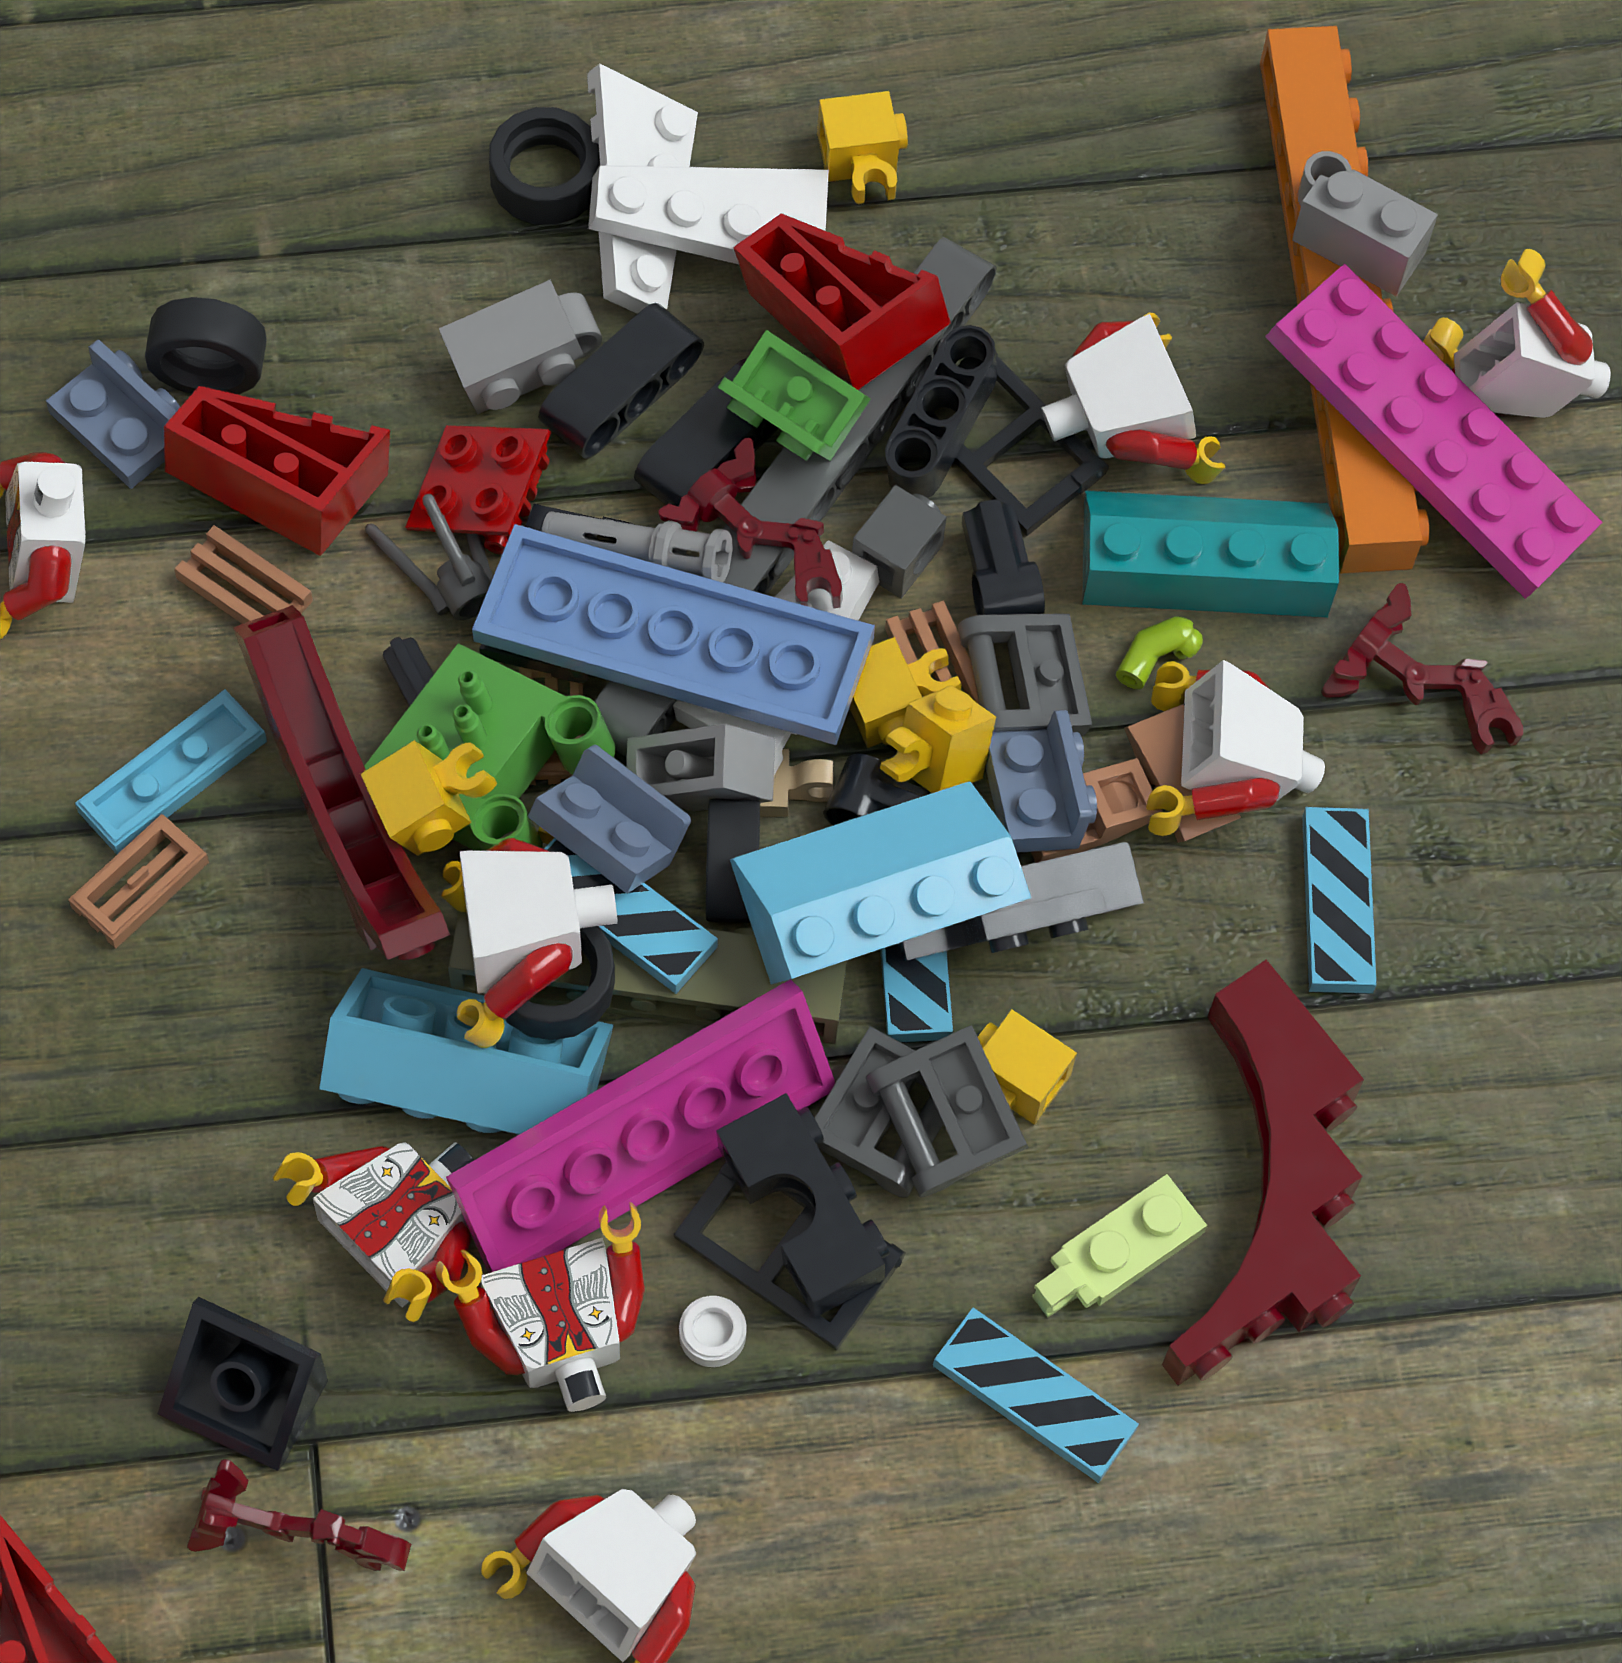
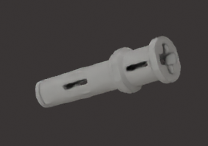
[542,511,733,582]

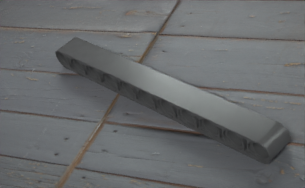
[585,237,997,759]

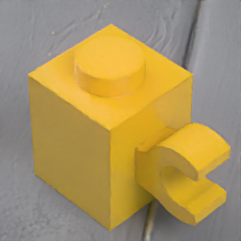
[817,91,908,204]
[849,637,961,748]
[880,685,996,793]
[361,740,497,856]
[978,1010,1077,1125]

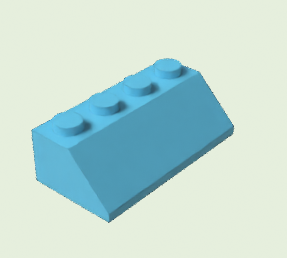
[730,781,1031,984]
[319,968,613,1134]

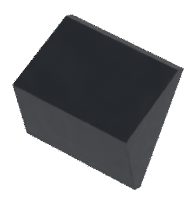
[157,1297,328,1471]

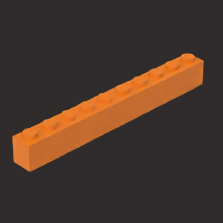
[1260,26,1429,574]

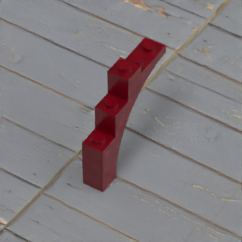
[233,605,450,960]
[1162,959,1364,1386]

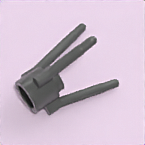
[365,494,494,620]

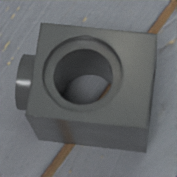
[852,485,947,599]

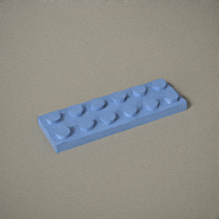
[472,524,875,745]

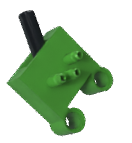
[364,637,615,851]

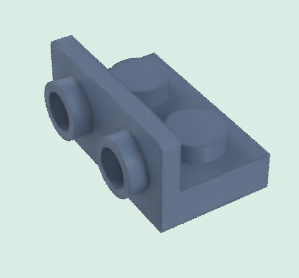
[46,339,180,489]
[985,710,1097,852]
[528,745,691,894]

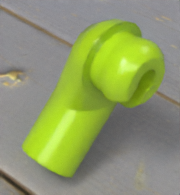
[1116,616,1203,689]

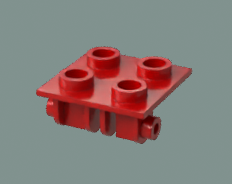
[405,425,551,555]

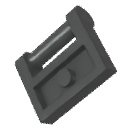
[958,614,1092,736]
[866,1025,1029,1198]
[815,1026,944,1198]

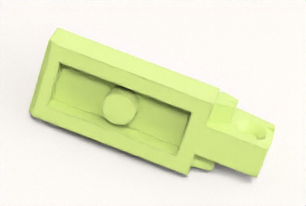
[1032,1174,1207,1317]

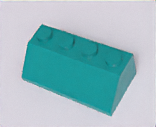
[1082,491,1339,618]

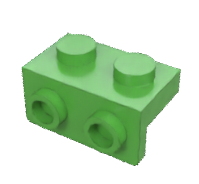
[718,330,871,461]

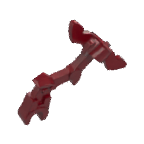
[659,438,843,609]
[1321,583,1523,755]
[187,1459,412,1571]

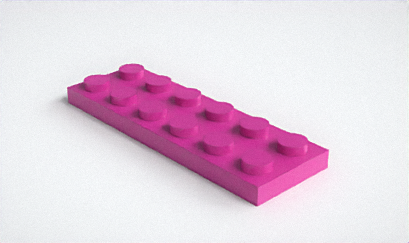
[1265,263,1603,599]
[446,979,835,1273]

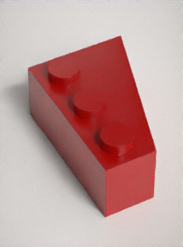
[733,213,951,390]
[164,386,390,556]
[0,1515,118,1663]

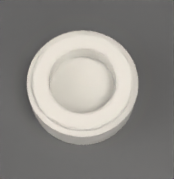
[679,1296,746,1367]

